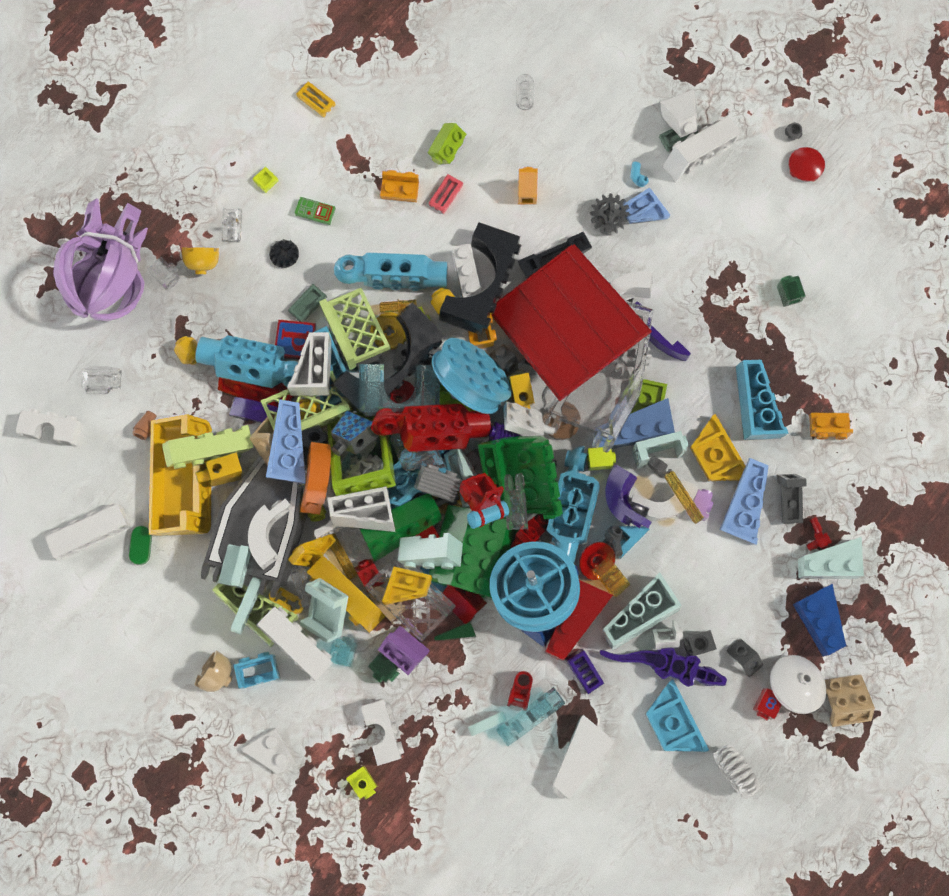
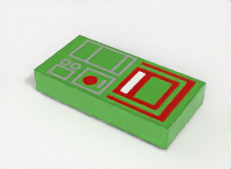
[295,197,336,225]

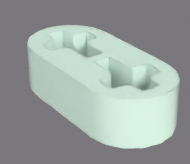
[468,711,507,736]

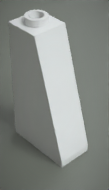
[552,715,615,799]

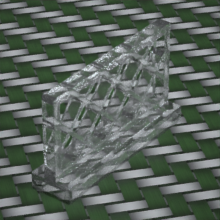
[365,552,456,642]

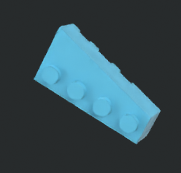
[736,360,789,440]

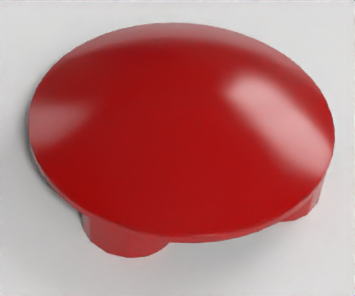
[789,147,825,182]

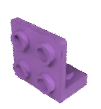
[378,626,429,675]

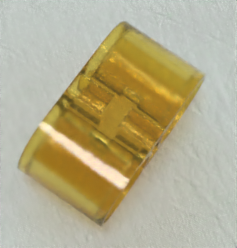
[592,557,630,598]

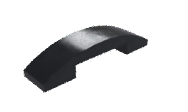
[518,231,592,278]

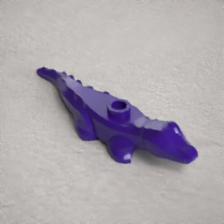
[600,647,727,687]

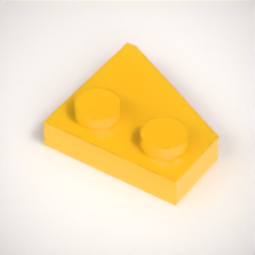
[288,534,336,567]
[382,567,432,605]

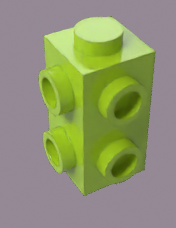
[427,123,467,165]

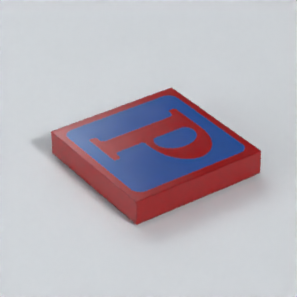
[275,320,316,360]

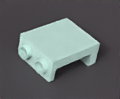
[632,431,688,469]
[300,578,348,642]

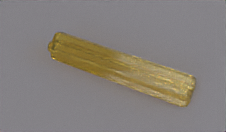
[664,471,704,524]
[330,533,358,580]

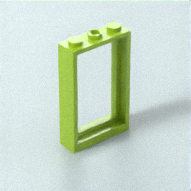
[327,406,396,496]

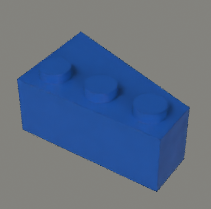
[793,584,846,657]

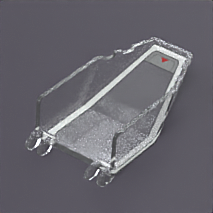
[542,301,653,453]

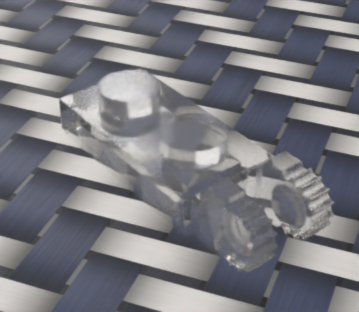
[504,474,528,530]

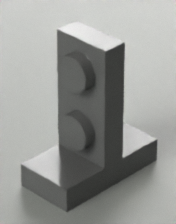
[777,474,807,524]

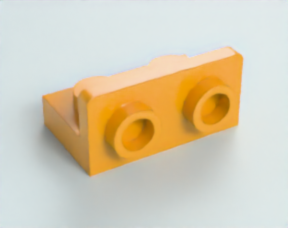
[380,170,419,202]
[809,413,853,440]

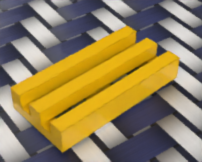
[296,81,336,117]

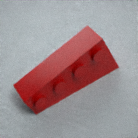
[545,580,613,661]

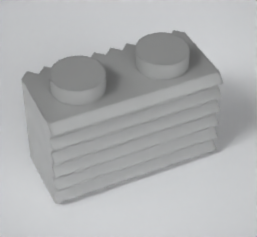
[414,463,461,502]

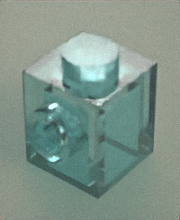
[330,636,358,668]

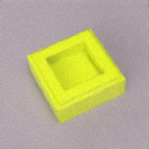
[252,166,279,193]

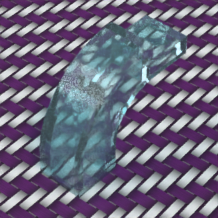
[496,687,565,746]

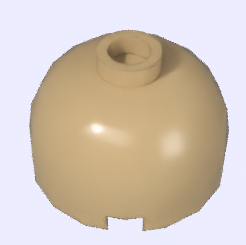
[194,650,233,692]

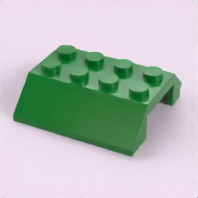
[478,436,563,519]
[428,505,518,600]

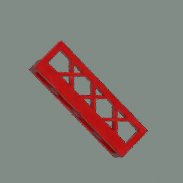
[218,377,295,407]

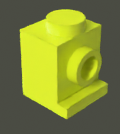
[346,766,378,799]

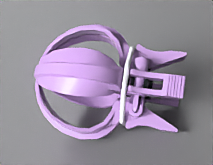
[53,198,148,321]

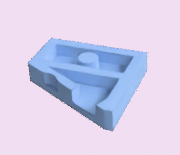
[619,187,670,224]

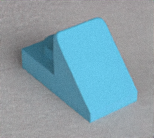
[618,526,650,559]

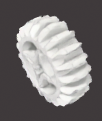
[714,745,760,798]

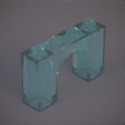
[359,364,440,416]

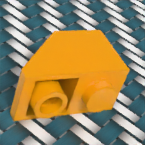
[518,167,538,205]

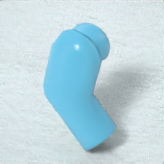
[630,162,649,187]

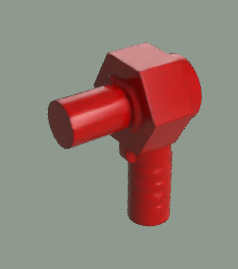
[806,517,832,551]

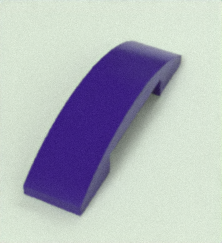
[633,301,691,361]
[229,397,278,423]

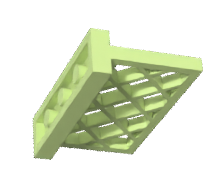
[319,288,391,370]
[261,371,351,430]

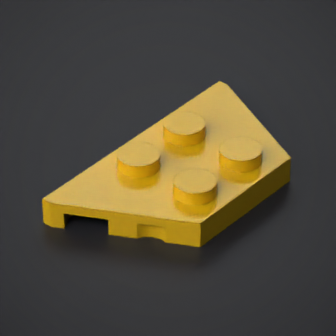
[690,414,745,481]

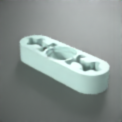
[231,577,262,635]

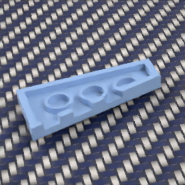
[266,400,306,484]
[719,458,769,545]

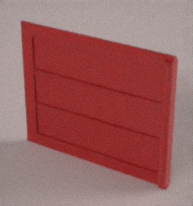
[491,244,652,401]

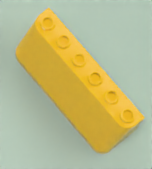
[148,414,212,536]

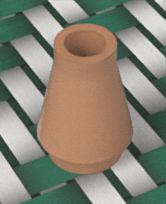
[132,411,157,440]

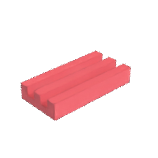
[429,174,463,214]

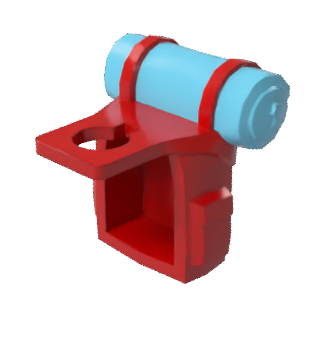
[459,473,509,529]

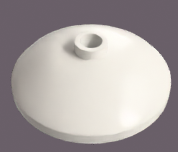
[770,655,826,714]

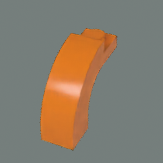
[300,442,331,515]

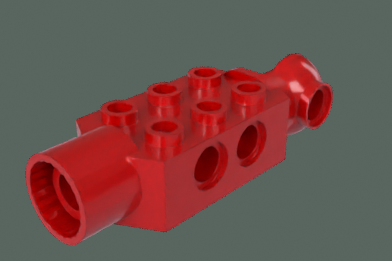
[371,404,491,452]

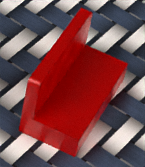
[439,586,487,624]

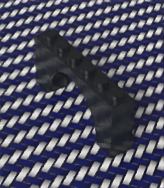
[439,222,522,335]
[330,303,445,418]

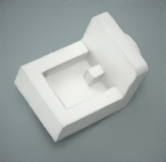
[652,620,683,649]

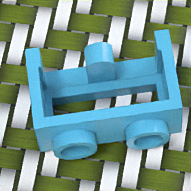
[233,652,281,689]

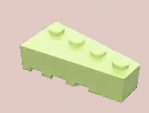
[162,425,253,469]

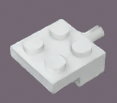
[503,401,555,437]

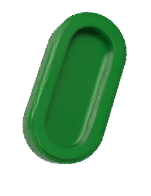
[129,526,152,565]

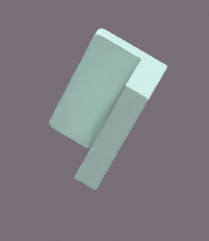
[218,544,251,588]

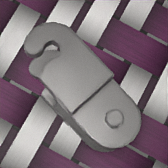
[648,456,672,478]

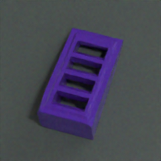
[565,648,604,694]

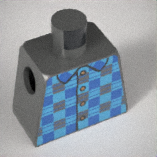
[331,410,379,456]

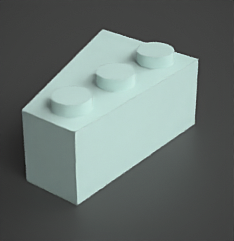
[398,533,463,569]
[798,537,864,579]

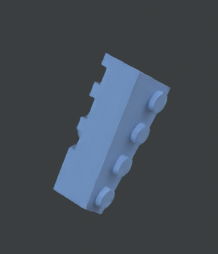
[594,398,675,449]

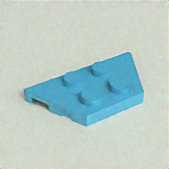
[646,679,709,752]

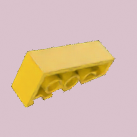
[307,555,385,633]

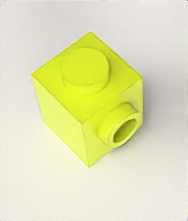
[586,446,616,471]

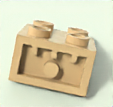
[825,675,875,727]

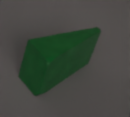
[434,622,476,642]

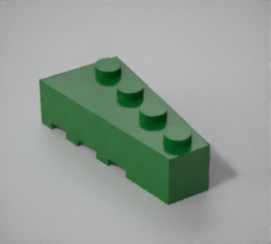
[359,493,442,562]

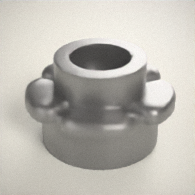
[785,122,803,140]

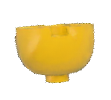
[182,247,219,274]

